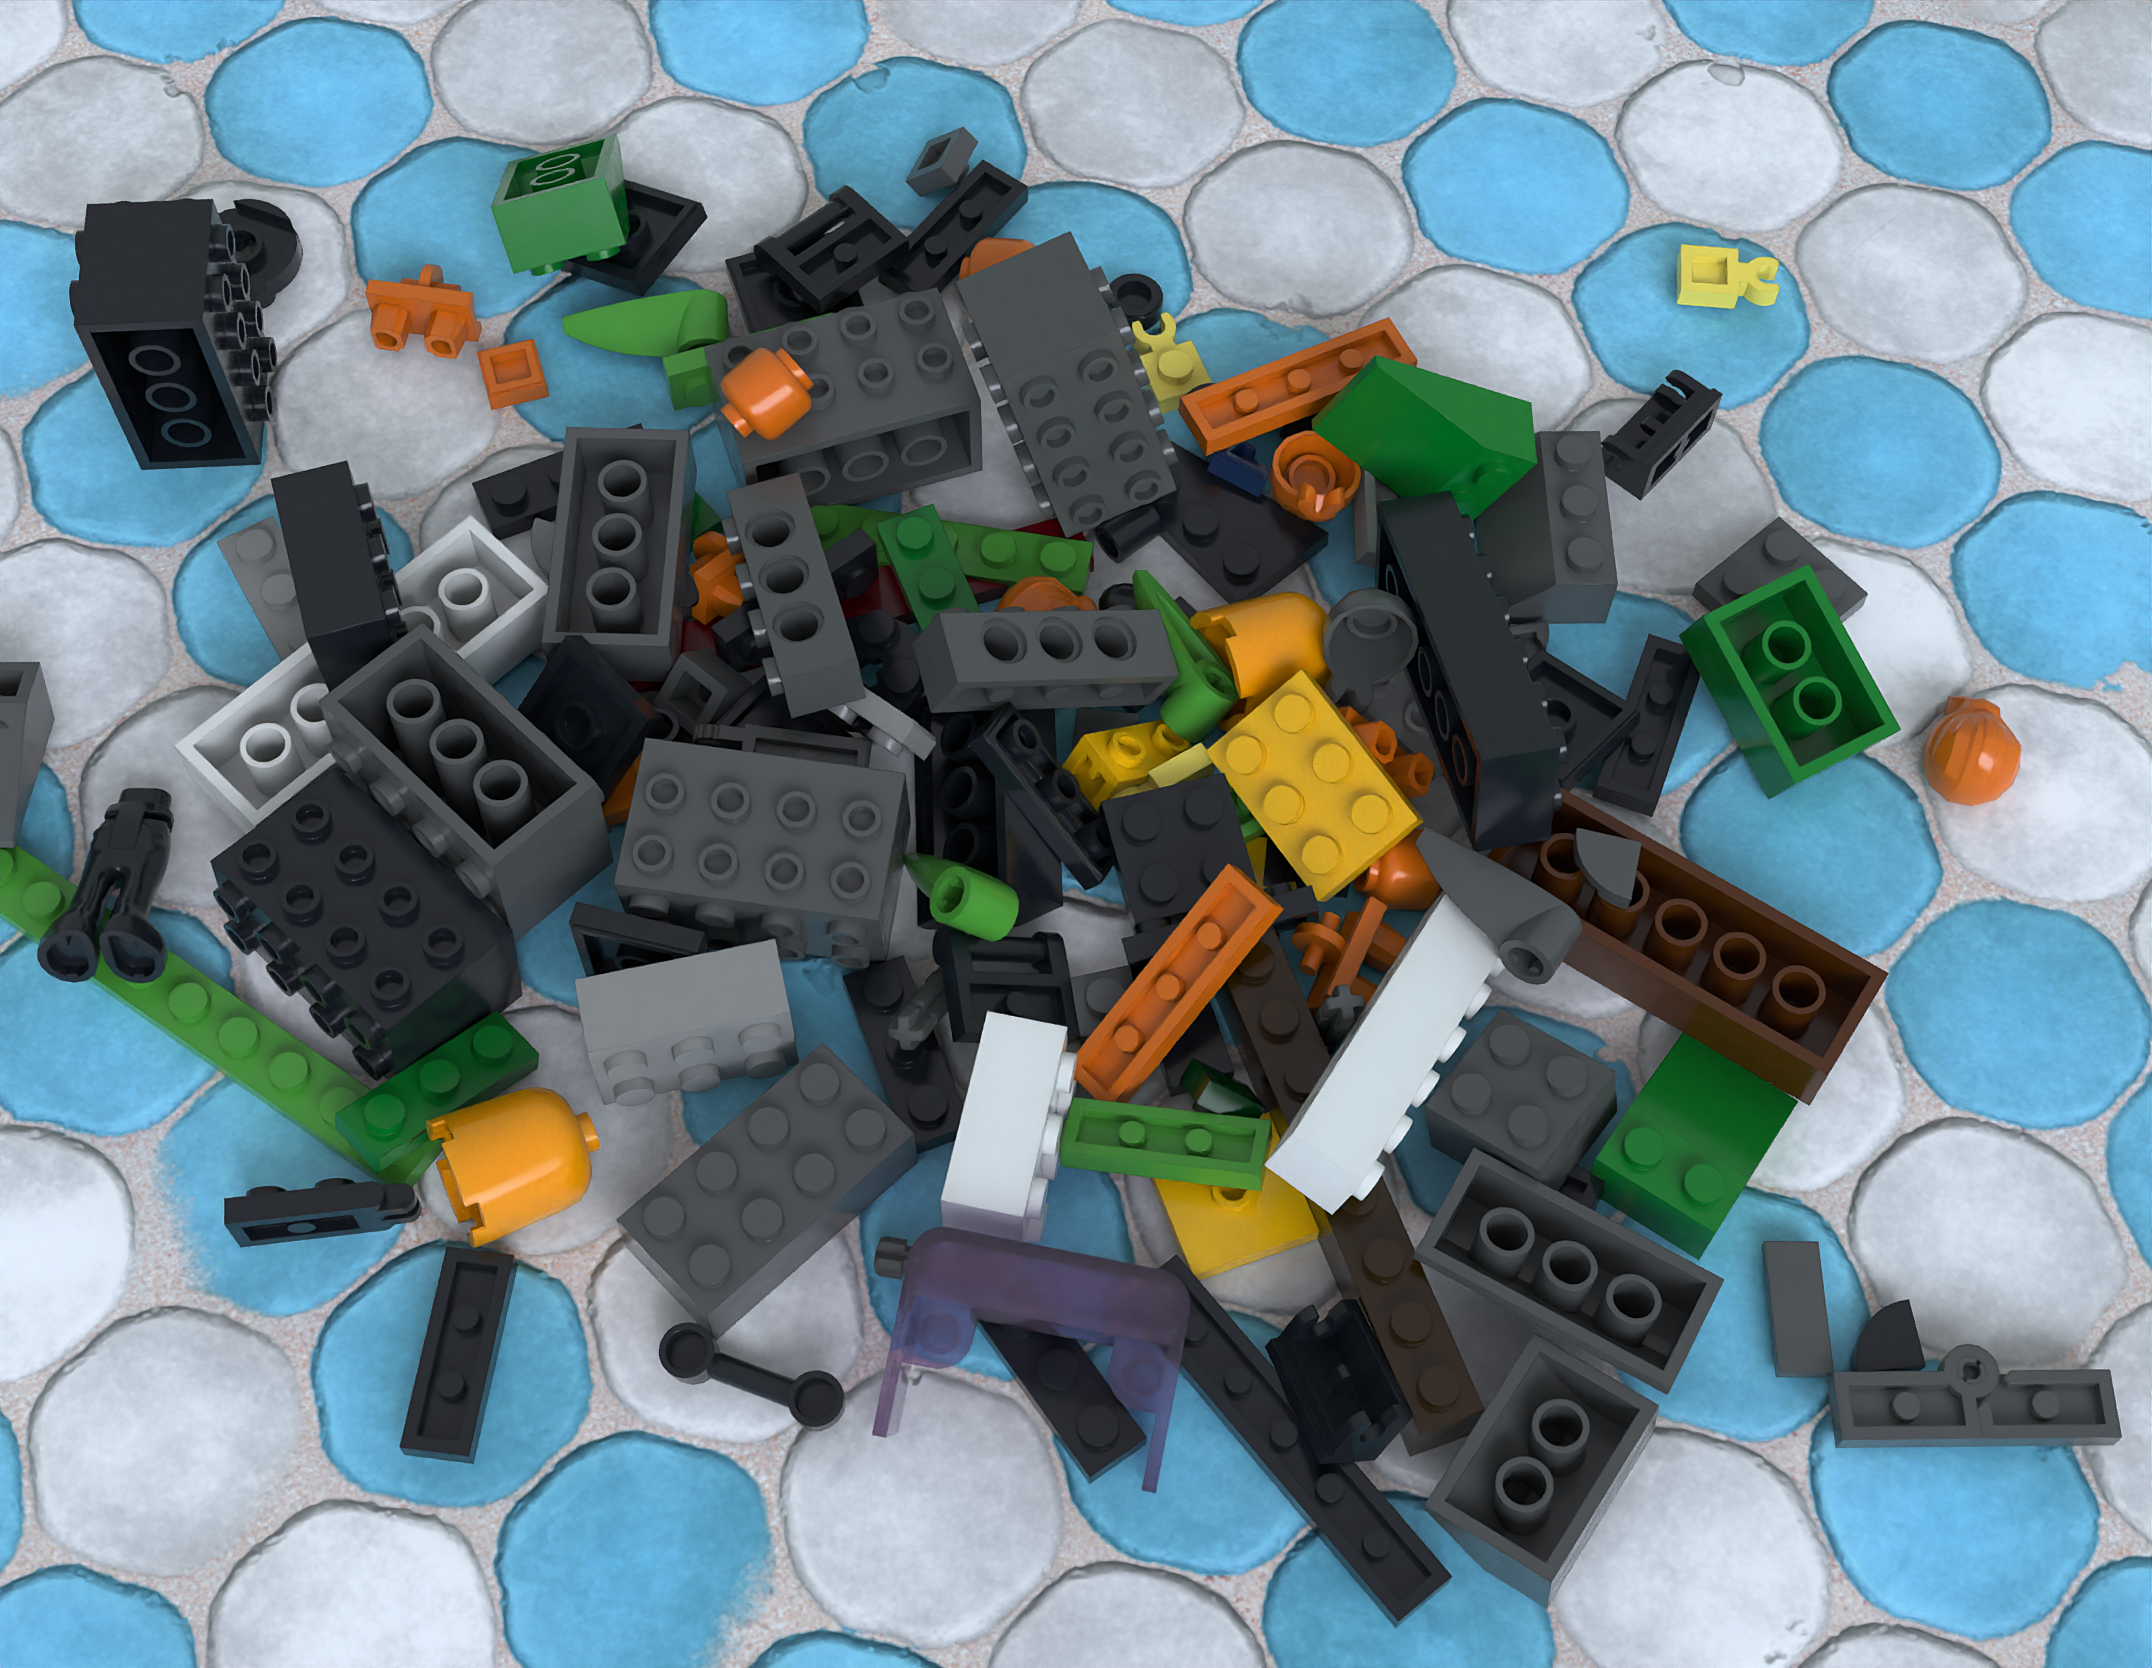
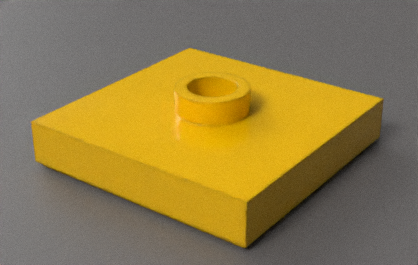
[1150,1112,1320,1281]

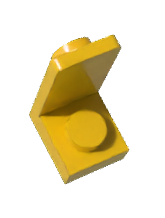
[1062,719,1193,814]

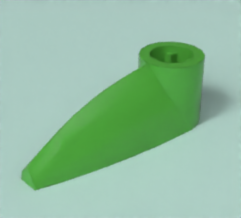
[562,289,729,357]
[1132,570,1240,743]
[903,853,1019,942]

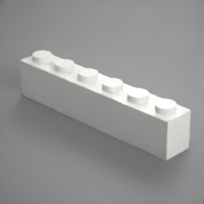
[1264,890,1505,1215]

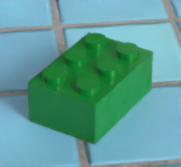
[1679,564,1901,800]

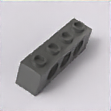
[721,472,866,718]
[912,605,1180,713]

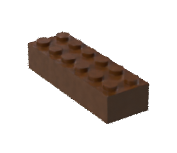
[1487,787,1889,1106]

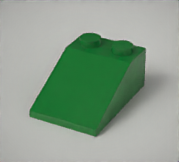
[491,133,630,276]
[1312,355,1537,521]
[1589,1032,1798,1260]

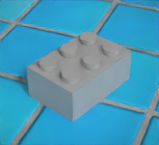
[574,939,799,1106]

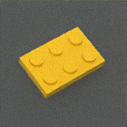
[1205,669,1424,902]

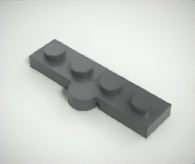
[1827,1344,2122,1448]

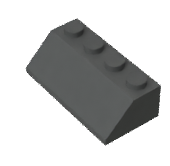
[1413,1148,1725,1395]

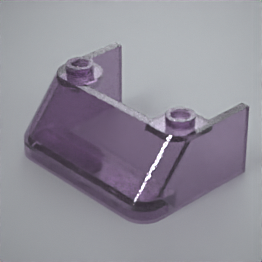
[872,1227,1191,1493]

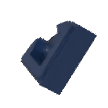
[1207,441,1270,497]

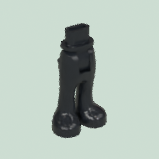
[37,788,174,983]

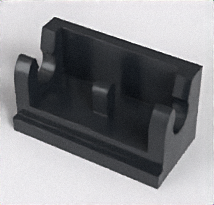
[1601,370,1723,501]
[1265,1299,1414,1464]

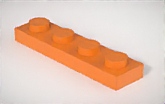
[1178,317,1418,456]
[1074,863,1284,1103]

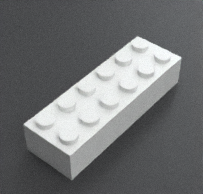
[174,515,548,834]

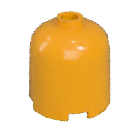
[1190,592,1332,732]
[426,1087,600,1248]

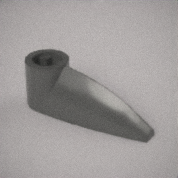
[1415,827,1583,985]

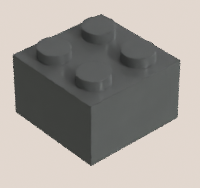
[1425,1009,1617,1191]

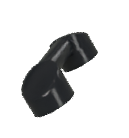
[659,1322,846,1431]

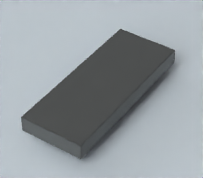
[1762,1241,1834,1377]

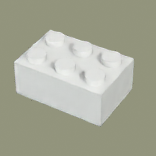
[941,1011,1078,1264]

